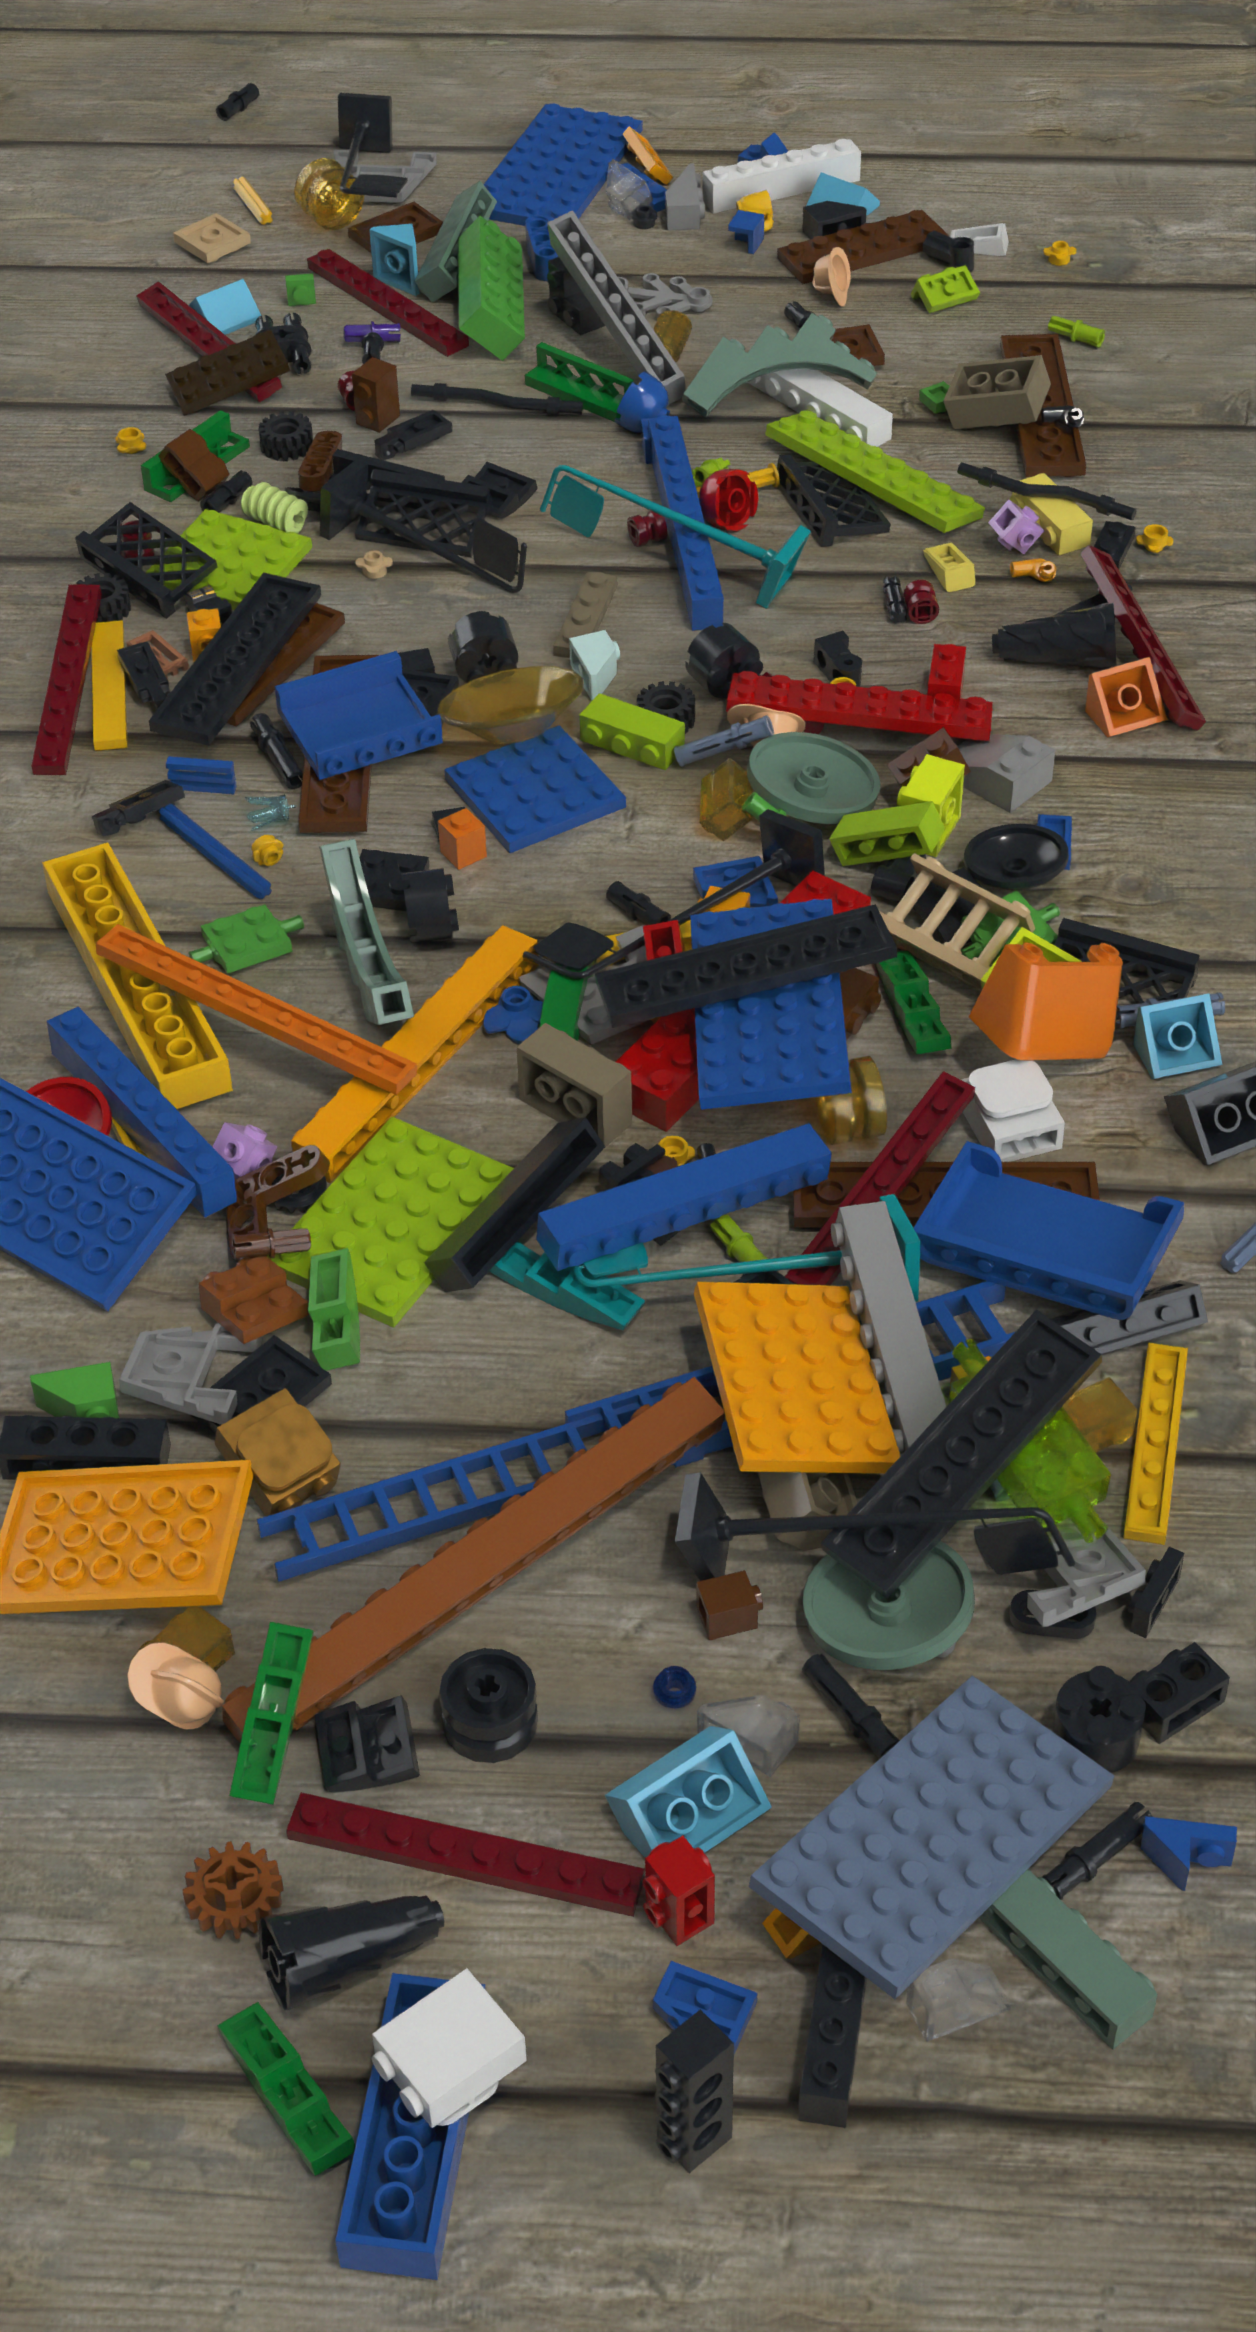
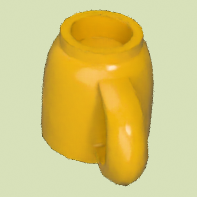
[736,190,774,232]

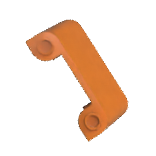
[968,943,1123,1060]

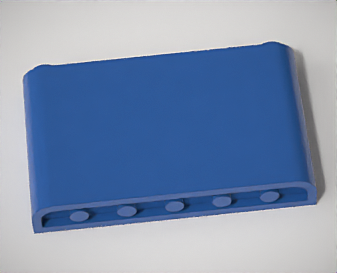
[914,1141,1184,1320]

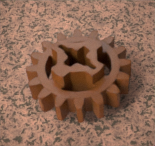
[183,1842,284,1939]

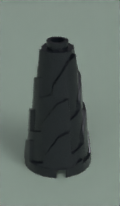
[992,603,1117,669]
[259,1895,444,2010]

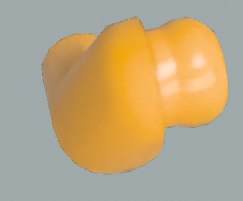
[1010,558,1056,582]

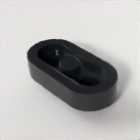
[1009,1590,1096,1639]

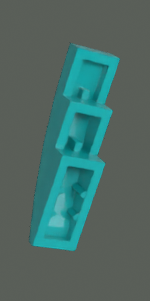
[490,1241,645,1330]

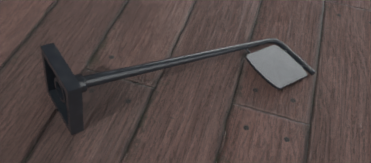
[338,92,408,198]
[523,809,825,979]
[675,1472,1075,1581]

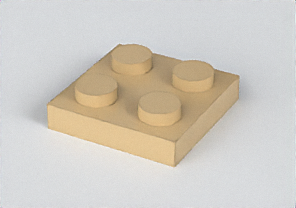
[173,213,251,263]

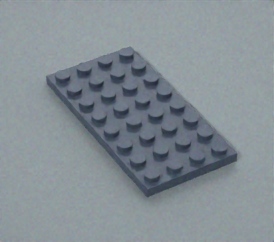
[749,1676,1115,1999]

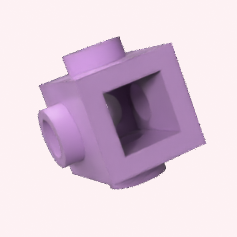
[988,499,1044,554]
[213,1122,277,1179]

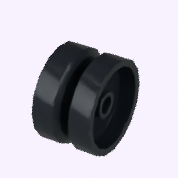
[439,1648,538,1763]

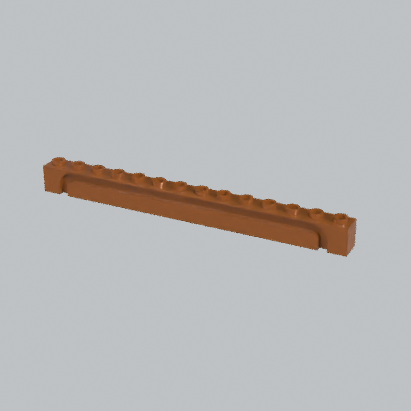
[222,1376,725,1743]

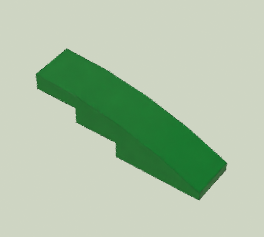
[875,950,952,1055]
[229,1622,314,1805]
[217,2002,355,2176]

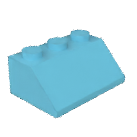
[605,1726,772,1857]

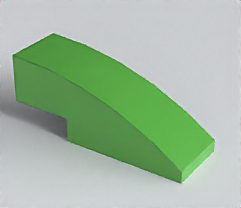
[308,1248,360,1371]

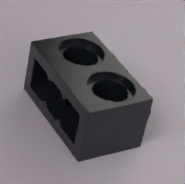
[1129,1642,1230,1744]

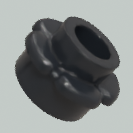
[631,205,658,229]

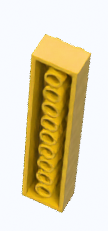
[42,842,233,1109]

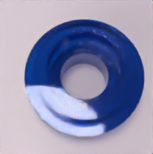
[653,1666,696,1708]

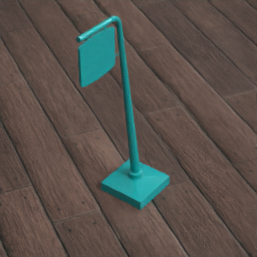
[540,465,811,609]
[571,1194,921,1302]

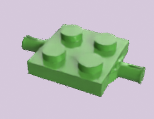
[960,890,1060,963]
[188,904,305,974]

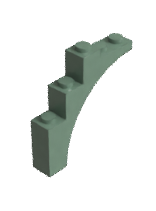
[682,313,877,418]
[319,839,414,1025]

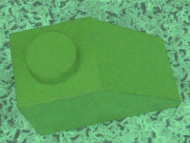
[30,1362,120,1418]

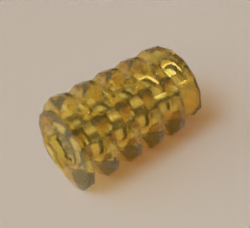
[653,310,692,362]

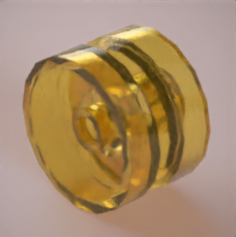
[294,158,364,230]
[815,1056,887,1145]

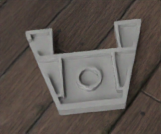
[334,150,437,204]
[519,924,653,1045]
[119,1323,264,1425]
[1027,1529,1146,1627]

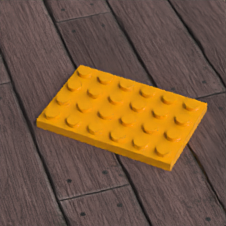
[694,1281,900,1474]
[0,1460,254,1614]

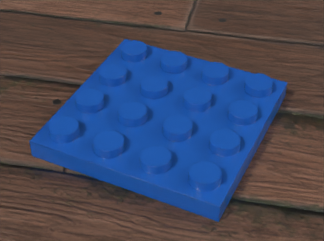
[444,725,626,853]

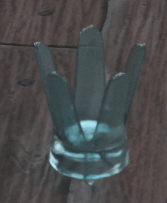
[245,794,297,831]

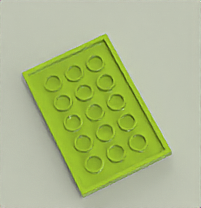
[267,1116,514,1328]

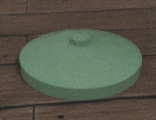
[747,732,881,824]
[803,1541,975,1670]

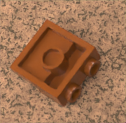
[199,1255,310,1344]

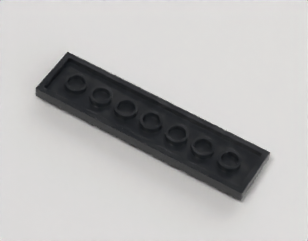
[149,573,321,746]
[595,904,897,1028]
[821,1309,1102,1599]

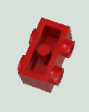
[643,1835,715,1946]

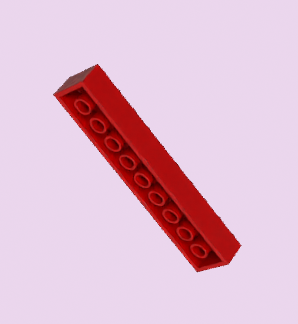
[615,871,871,1132]

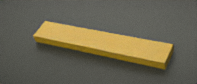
[92,620,128,751]
[1123,1342,1188,1545]

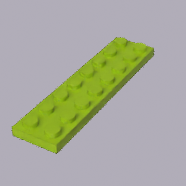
[765,410,985,533]

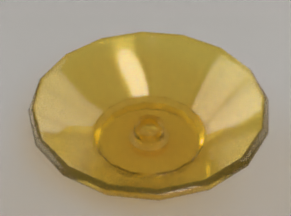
[437,666,584,744]

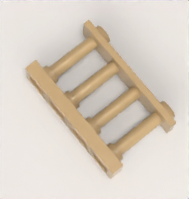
[879,853,1035,992]

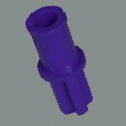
[343,321,401,342]

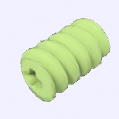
[241,482,308,534]

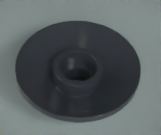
[285,487,321,512]

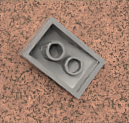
[957,734,1055,813]

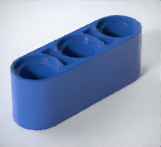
[525,215,559,281]

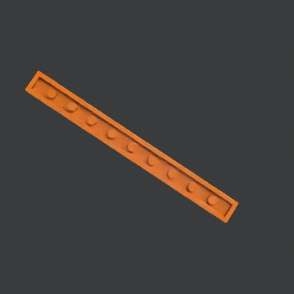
[96,924,417,1095]

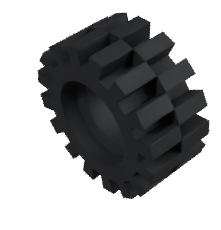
[258,411,313,461]
[76,573,131,623]
[637,681,695,734]

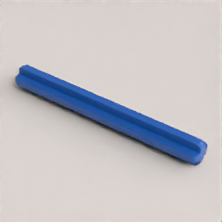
[159,803,272,899]

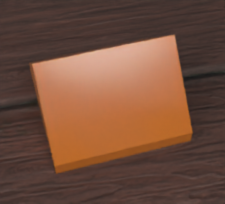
[1085,657,1168,738]

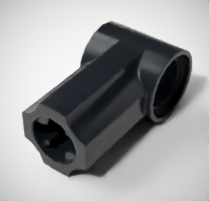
[923,230,974,272]
[871,854,926,903]

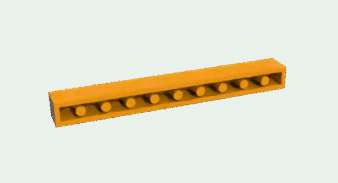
[291,925,539,1183]

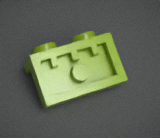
[910,265,980,313]

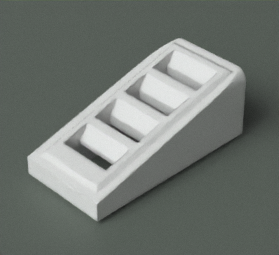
[950,223,1008,256]

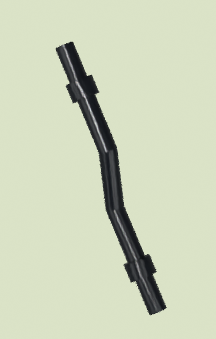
[411,383,583,415]
[957,462,1137,520]

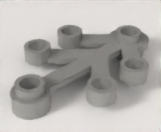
[618,273,712,324]

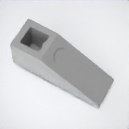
[665,163,705,231]

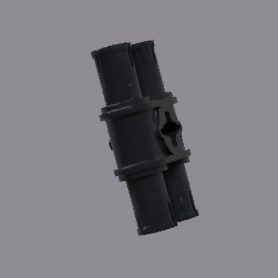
[255,313,312,374]

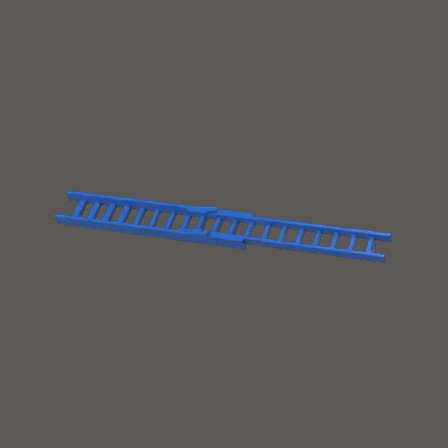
[257,1281,1016,1582]

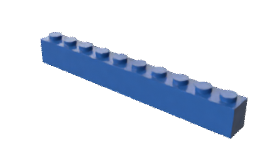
[648,415,724,631]

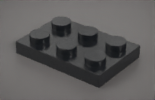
[191,1335,332,1433]

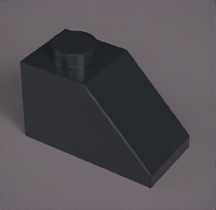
[802,201,867,239]

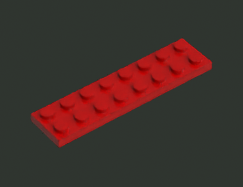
[726,671,993,741]

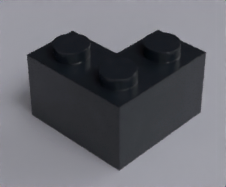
[547,257,605,335]

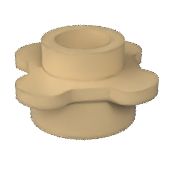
[355,550,393,579]

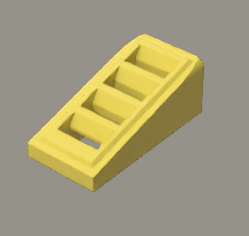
[923,543,975,592]

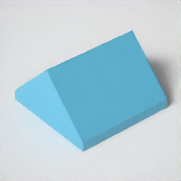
[806,172,880,216]
[369,224,420,296]
[189,279,261,335]
[1133,993,1223,1079]

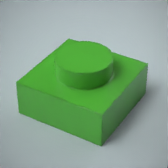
[285,273,316,306]
[919,381,949,414]

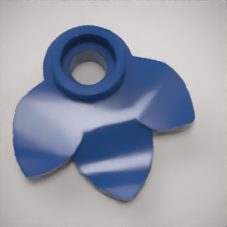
[484,986,543,1044]

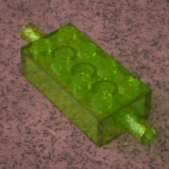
[948,1339,1111,1543]

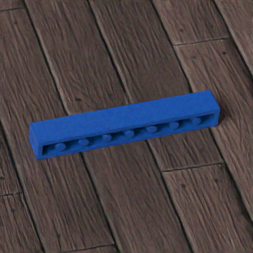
[47,1006,237,1218]
[536,1123,832,1271]

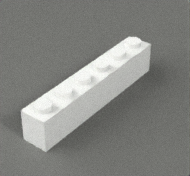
[703,139,861,214]
[747,369,893,447]

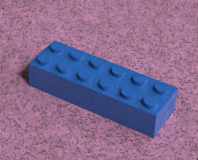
[335,1973,486,2280]

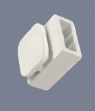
[961,1059,1065,1162]
[371,1968,527,2128]

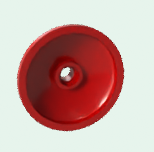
[26,1077,112,1136]

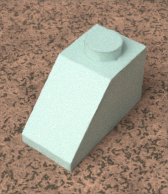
[569,630,620,701]

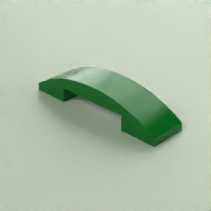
[539,959,597,1041]

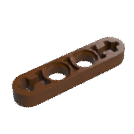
[298,431,342,491]

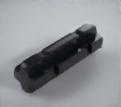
[883,576,907,623]

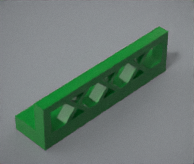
[525,342,634,422]
[141,410,250,502]

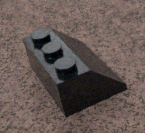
[1164,1061,1256,1165]

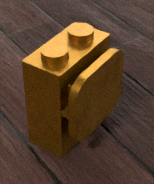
[215,1388,341,1516]

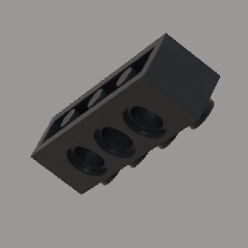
[0,1415,171,1480]
[798,1945,867,2128]
[655,2009,734,2173]

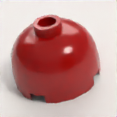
[699,468,759,531]

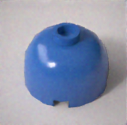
[615,371,670,433]

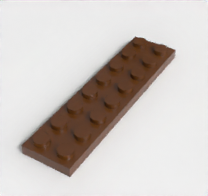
[1000,334,1087,477]
[299,655,379,833]
[793,1162,1100,1227]

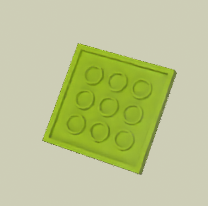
[145,509,312,611]

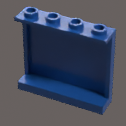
[274,651,443,780]

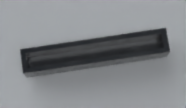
[424,1117,606,1292]

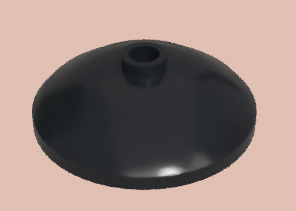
[964,824,1069,890]

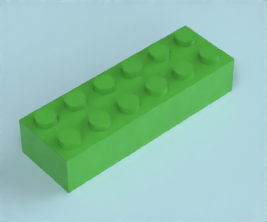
[458,215,525,361]

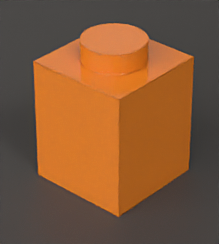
[438,808,487,870]

